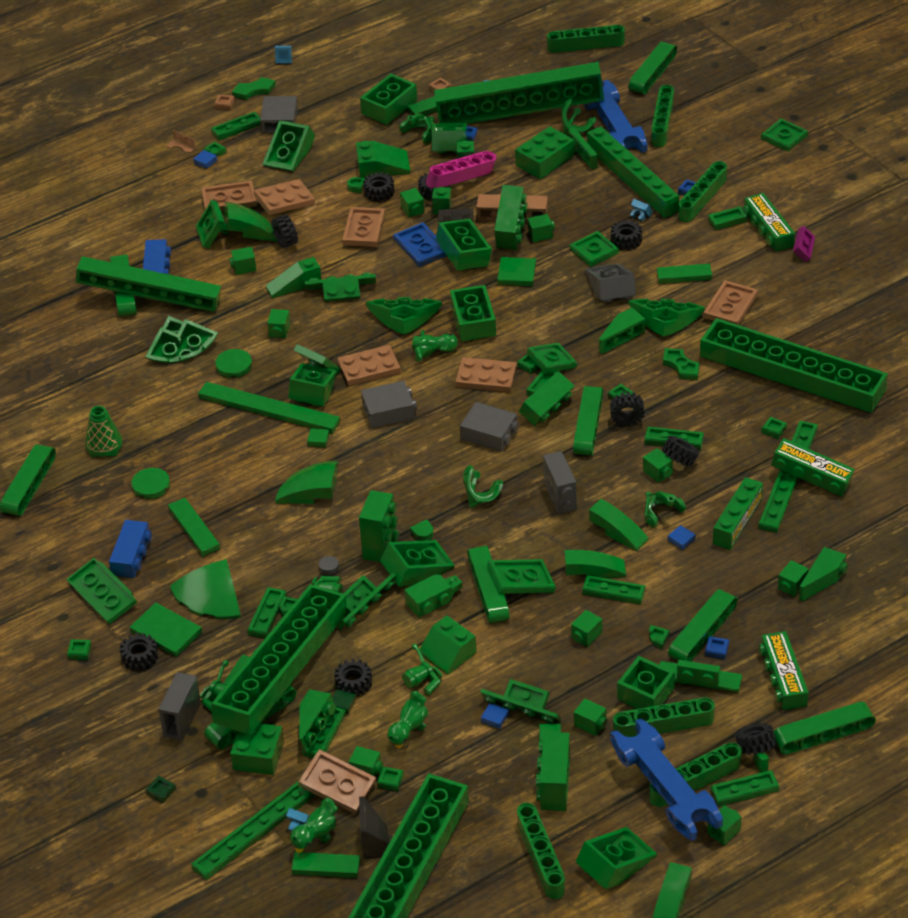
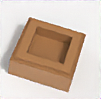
[429,78,452,92]
[214,95,235,110]

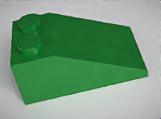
[263,120,315,172]
[356,141,411,178]
[380,540,455,587]
[575,827,657,890]

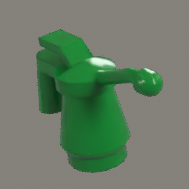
[312,576,343,593]
[402,643,443,696]
[200,660,229,713]

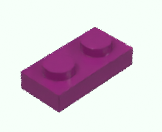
[793,226,815,262]

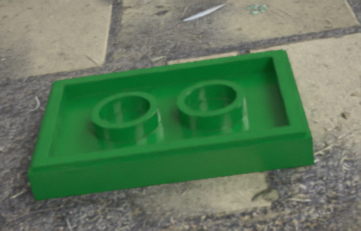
[487,559,556,594]
[129,602,202,657]

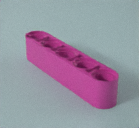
[426,151,497,189]

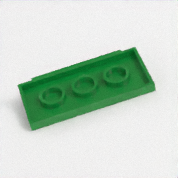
[66,558,138,625]

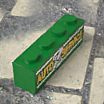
[743,193,795,252]
[771,438,855,496]
[713,477,763,550]
[758,631,809,710]

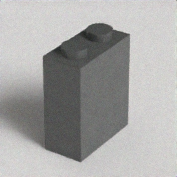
[260,96,298,134]
[361,381,417,428]
[460,402,519,452]
[543,451,577,514]
[158,672,201,741]

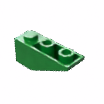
[299,689,336,753]

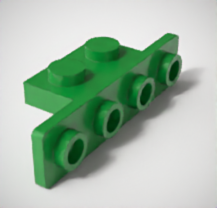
[305,272,376,302]
[337,572,396,630]
[659,660,742,692]
[480,679,561,724]

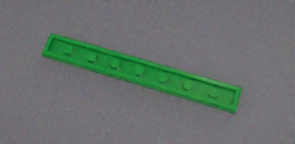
[198,382,341,434]
[758,421,818,533]
[191,781,316,880]

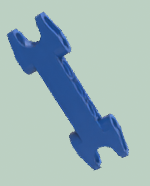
[584,80,647,152]
[610,719,723,841]

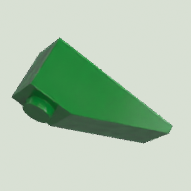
[266,257,321,298]
[599,307,645,354]
[799,547,848,601]

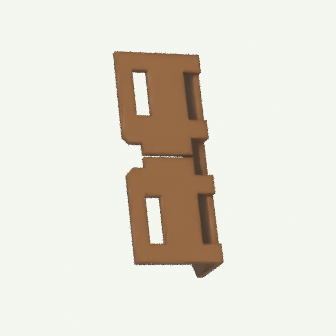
[166,130,196,152]

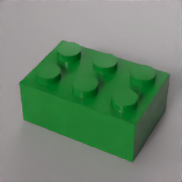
[360,73,418,125]
[515,126,575,179]
[494,185,528,250]
[436,219,492,270]
[450,285,496,341]
[359,490,399,562]
[536,732,570,811]

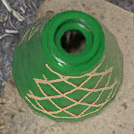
[85,406,123,457]

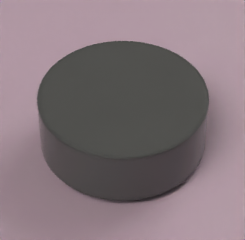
[319,556,339,575]

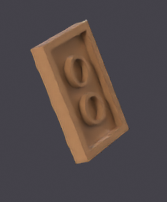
[254,179,315,215]
[201,180,257,212]
[342,207,385,247]
[703,280,758,325]
[337,345,401,386]
[455,357,517,393]
[298,749,376,814]

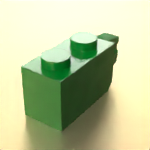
[405,574,462,618]

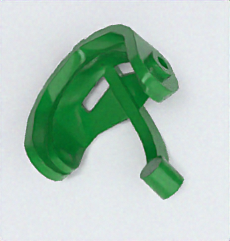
[562,98,596,135]
[399,113,435,145]
[463,465,503,509]
[644,491,686,528]

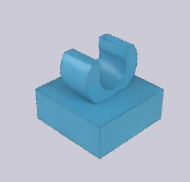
[275,46,292,63]
[631,199,653,222]
[286,808,309,832]

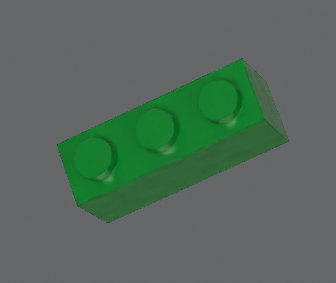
[518,371,575,426]

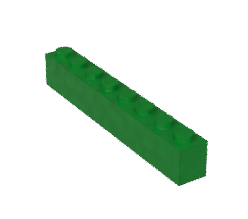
[587,127,679,218]
[76,256,221,312]

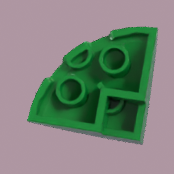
[224,201,277,242]
[366,297,442,334]
[628,298,705,337]
[145,316,218,363]
[275,461,338,504]
[170,559,241,619]

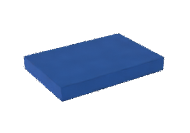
[393,222,446,267]

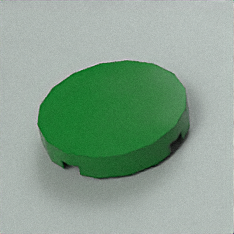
[215,349,252,378]
[132,468,170,499]

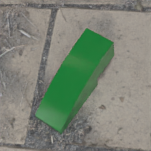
[589,499,649,551]
[564,550,626,578]
[652,862,692,918]

